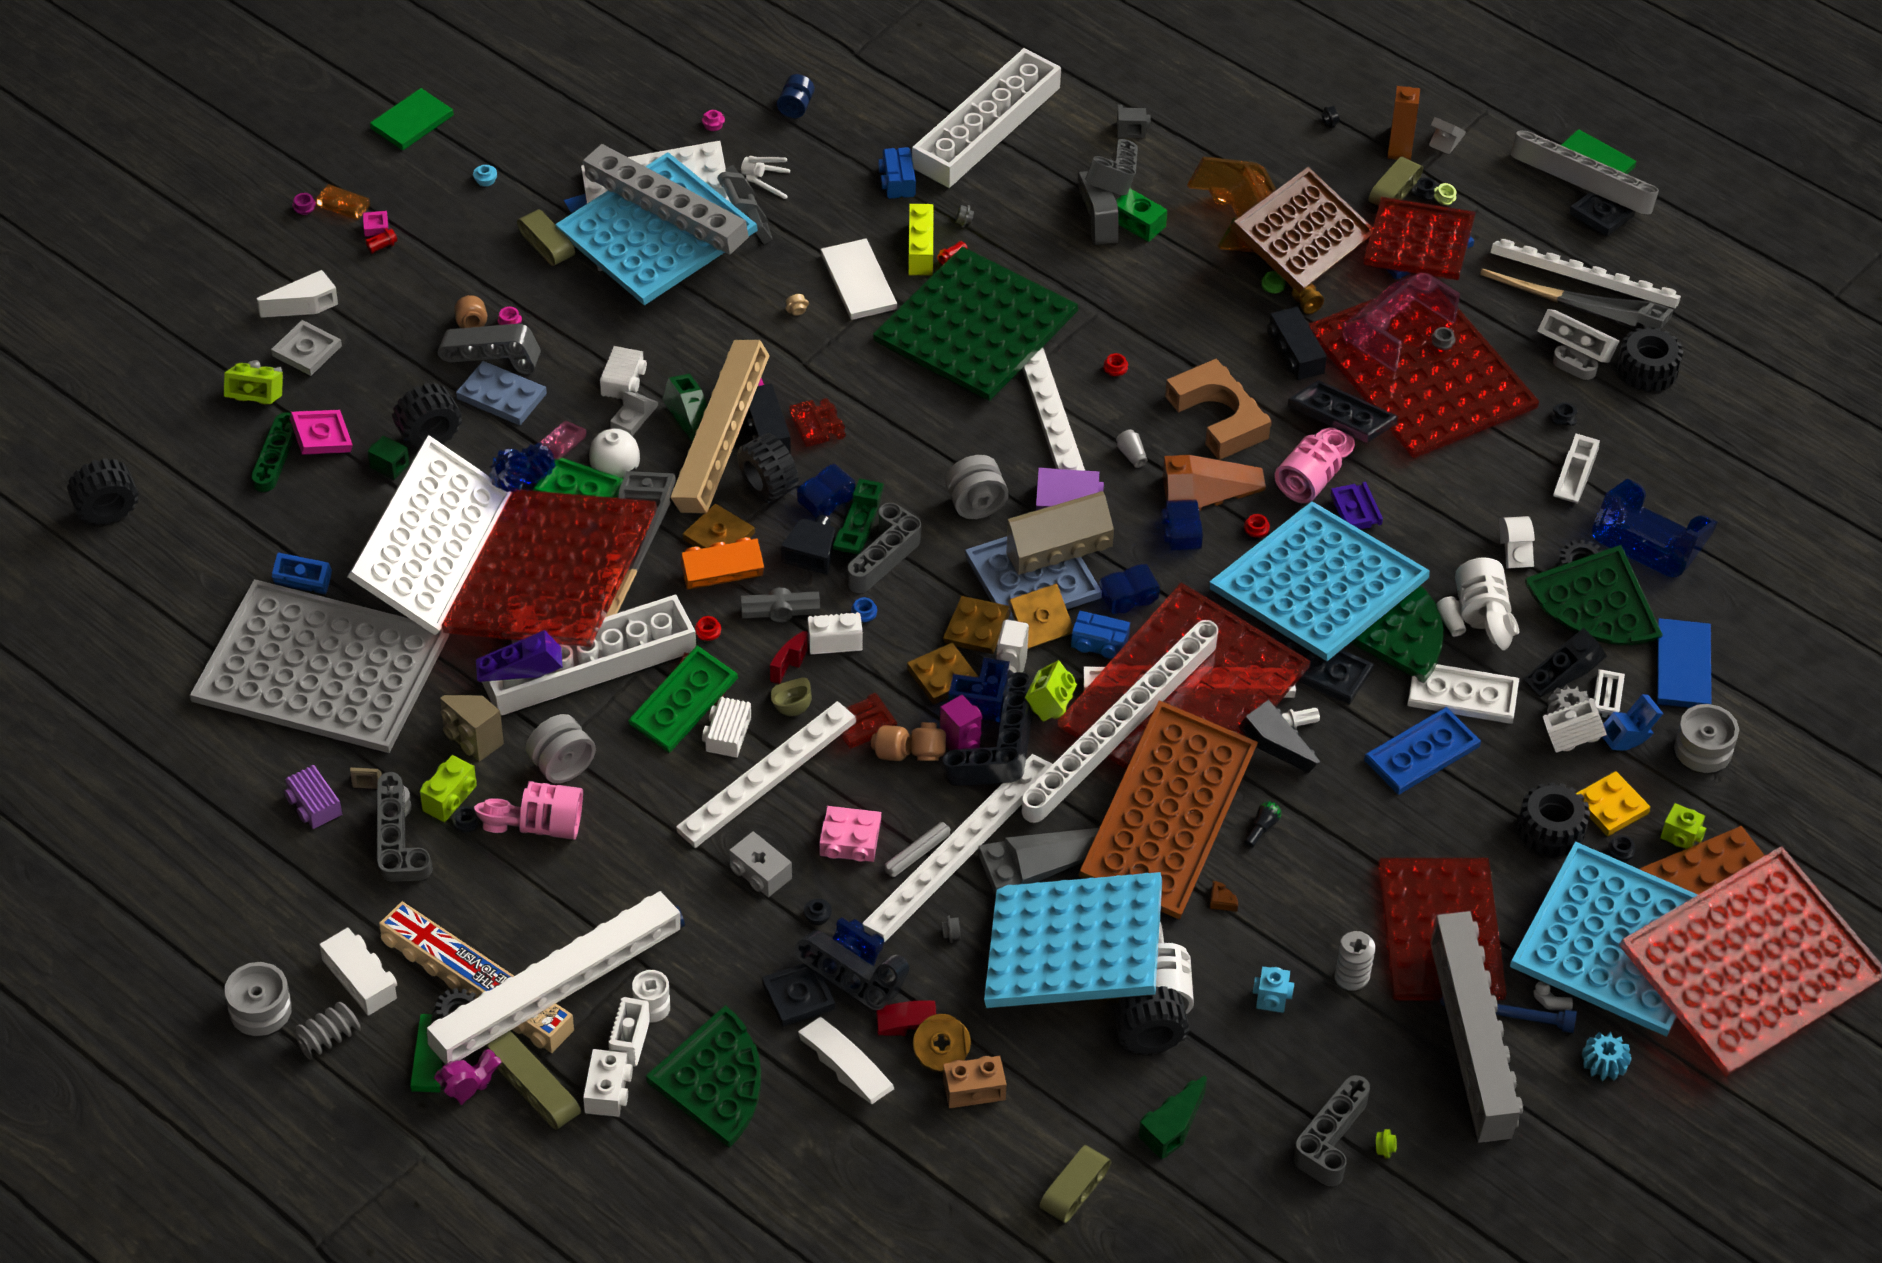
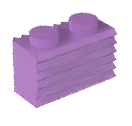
[284,765,342,829]

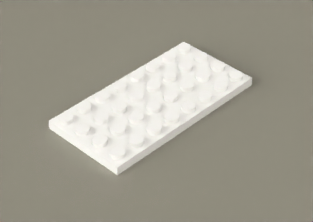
[348,435,513,635]

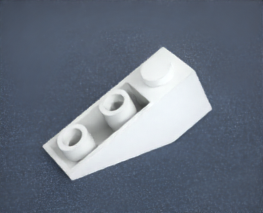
[257,270,338,318]

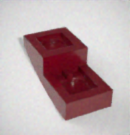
[770,631,809,684]
[876,1000,936,1036]

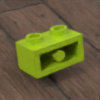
[224,363,283,404]
[1025,660,1077,722]
[420,755,477,822]

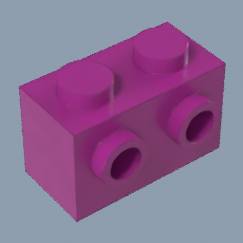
[940,695,982,751]

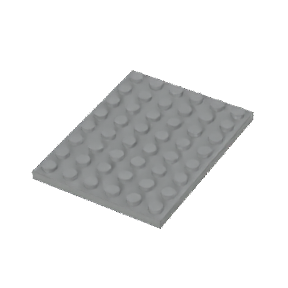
[190,579,449,753]

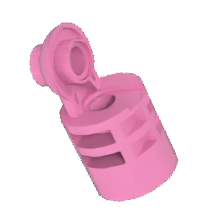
[1275,428,1355,503]
[474,781,583,840]

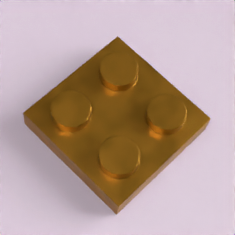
[943,596,1011,654]
[907,643,979,705]

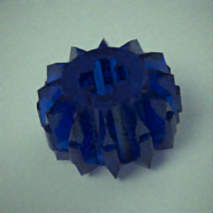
[511,443,556,485]
[489,448,531,492]

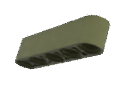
[479,1031,581,1130]

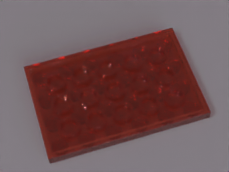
[1379,858,1507,1000]

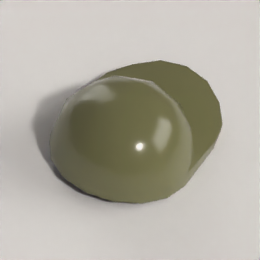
[771,678,812,717]

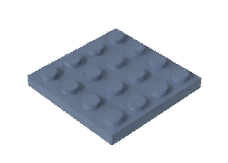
[965,536,1102,621]

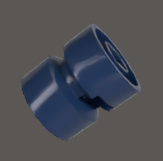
[777,74,815,118]

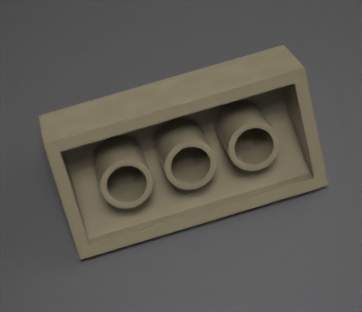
[1006,491,1114,575]

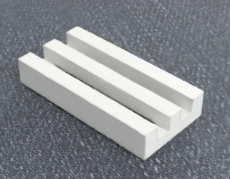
[1594,669,1625,718]

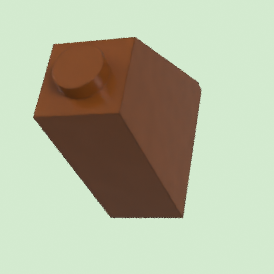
[1387,86,1420,160]

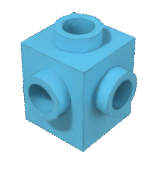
[1253,966,1294,1013]

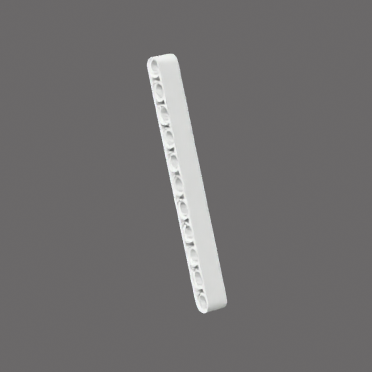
[1022,620,1218,823]

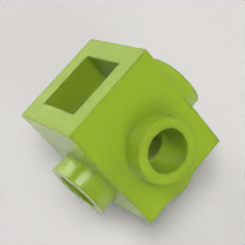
[1661,803,1707,849]

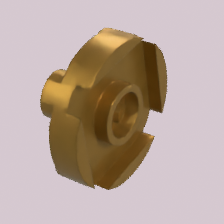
[913,1014,971,1072]

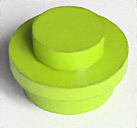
[1376,1129,1397,1158]

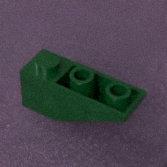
[662,374,707,442]
[1139,1075,1207,1160]

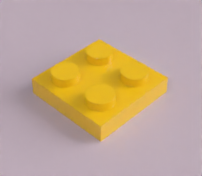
[1576,771,1651,837]

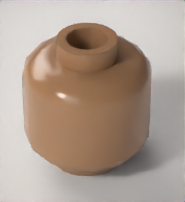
[454,295,487,328]
[911,723,946,761]
[871,725,911,761]

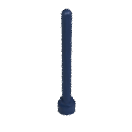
[1440,996,1577,1033]

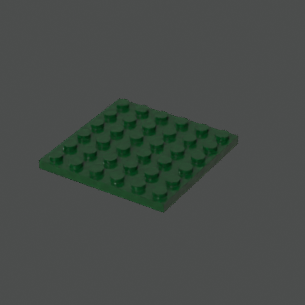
[873,246,1078,401]

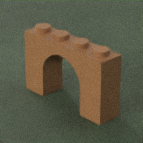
[1165,359,1271,460]

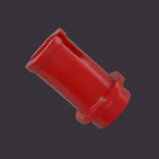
[365,228,398,254]
[937,241,968,266]

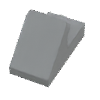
[1429,117,1466,154]
[610,391,658,436]

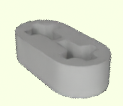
[1553,345,1598,380]

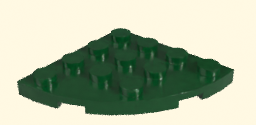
[1525,545,1663,645]
[1350,585,1443,683]
[646,1005,761,1148]

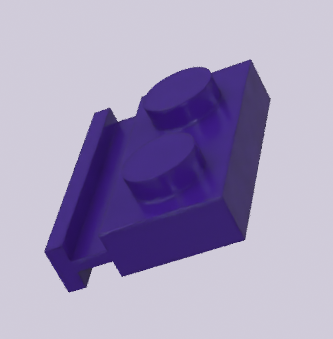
[1330,482,1383,529]

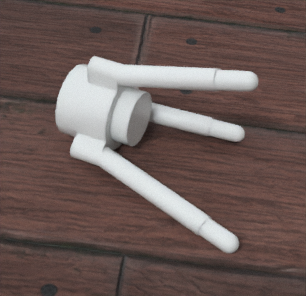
[741,156,790,199]

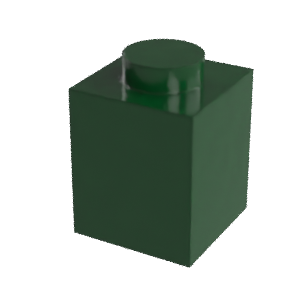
[368,436,409,480]

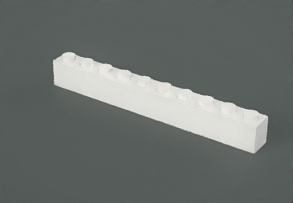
[427,891,680,1064]

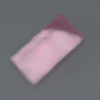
[537,421,586,460]

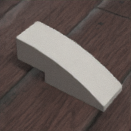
[1553,434,1600,504]

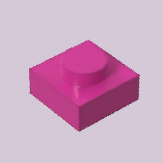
[363,211,389,236]

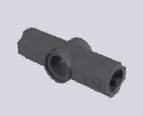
[741,588,820,622]

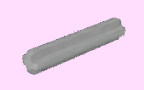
[884,822,950,877]

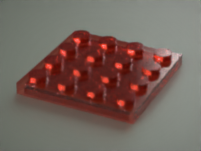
[1364,197,1476,280]

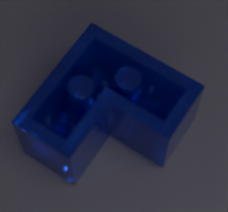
[948,658,1010,722]

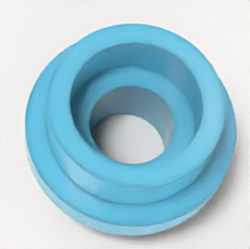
[473,165,497,186]

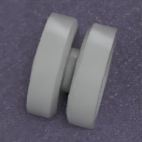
[945,455,1008,519]
[1674,704,1739,773]
[525,714,596,784]
[225,962,292,1036]

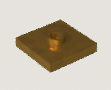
[683,504,755,549]
[1008,583,1073,649]

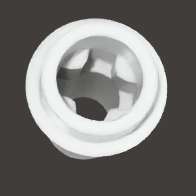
[1436,596,1466,637]

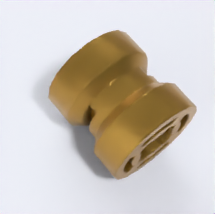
[1292,284,1324,314]

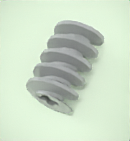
[1335,931,1375,990]
[295,1002,361,1060]

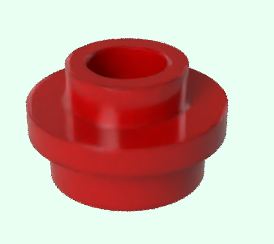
[1104,353,1128,376]
[1244,514,1270,538]
[695,616,721,641]

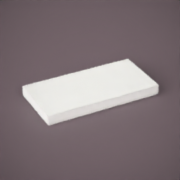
[821,238,897,320]
[1407,664,1519,724]

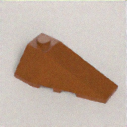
[1163,455,1266,514]

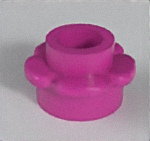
[702,110,725,131]
[498,307,522,325]

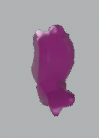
[434,1049,502,1105]

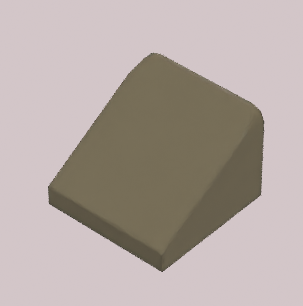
[350,768,382,789]

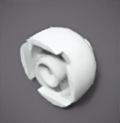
[589,428,640,478]

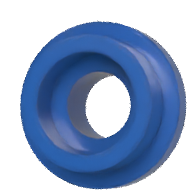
[851,597,877,622]

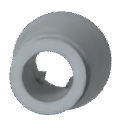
[1116,429,1148,468]

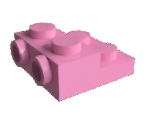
[820,806,881,862]

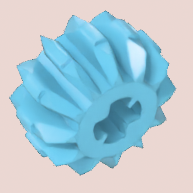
[1582,1032,1631,1081]

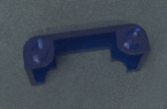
[1592,478,1718,577]

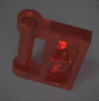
[841,693,897,749]

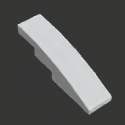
[798,1017,894,1104]

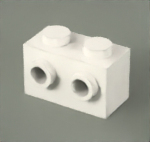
[584,1049,633,1117]

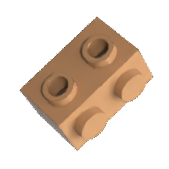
[943,1056,1007,1108]

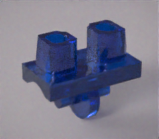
[832,918,885,966]

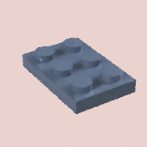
[456,361,547,425]

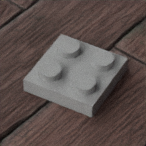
[271,320,342,376]

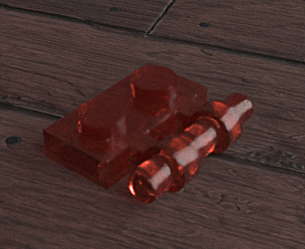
[789,398,846,447]

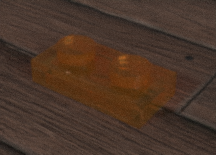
[316,184,370,220]

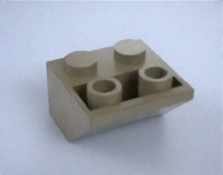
[440,695,504,762]

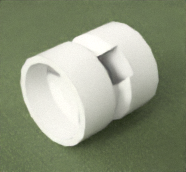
[632,970,670,1022]

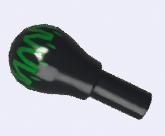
[1245,801,1281,848]

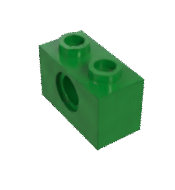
[1116,188,1167,242]

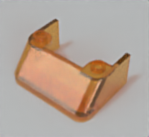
[1187,157,1276,252]

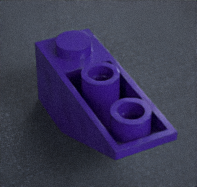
[476,630,563,682]

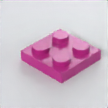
[290,410,353,454]

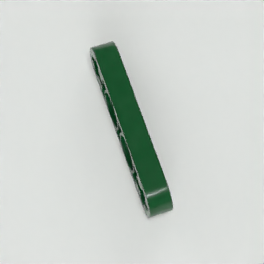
[252,412,296,492]

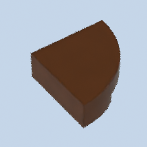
[1210,881,1238,912]

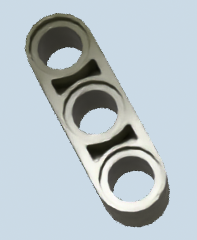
[1369,157,1423,212]
[517,209,575,266]
[1040,1145,1111,1223]

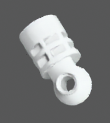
[1455,558,1519,650]
[1156,922,1194,1014]

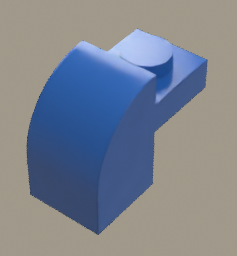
[1603,694,1663,750]

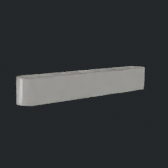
[1511,131,1659,214]

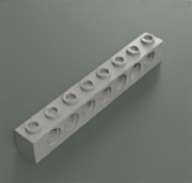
[583,144,749,255]

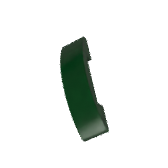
[833,478,884,554]

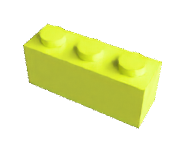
[909,204,933,275]

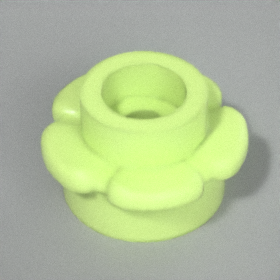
[1434,183,1456,205]

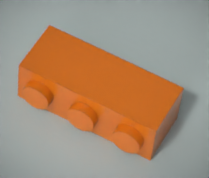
[680,537,764,590]

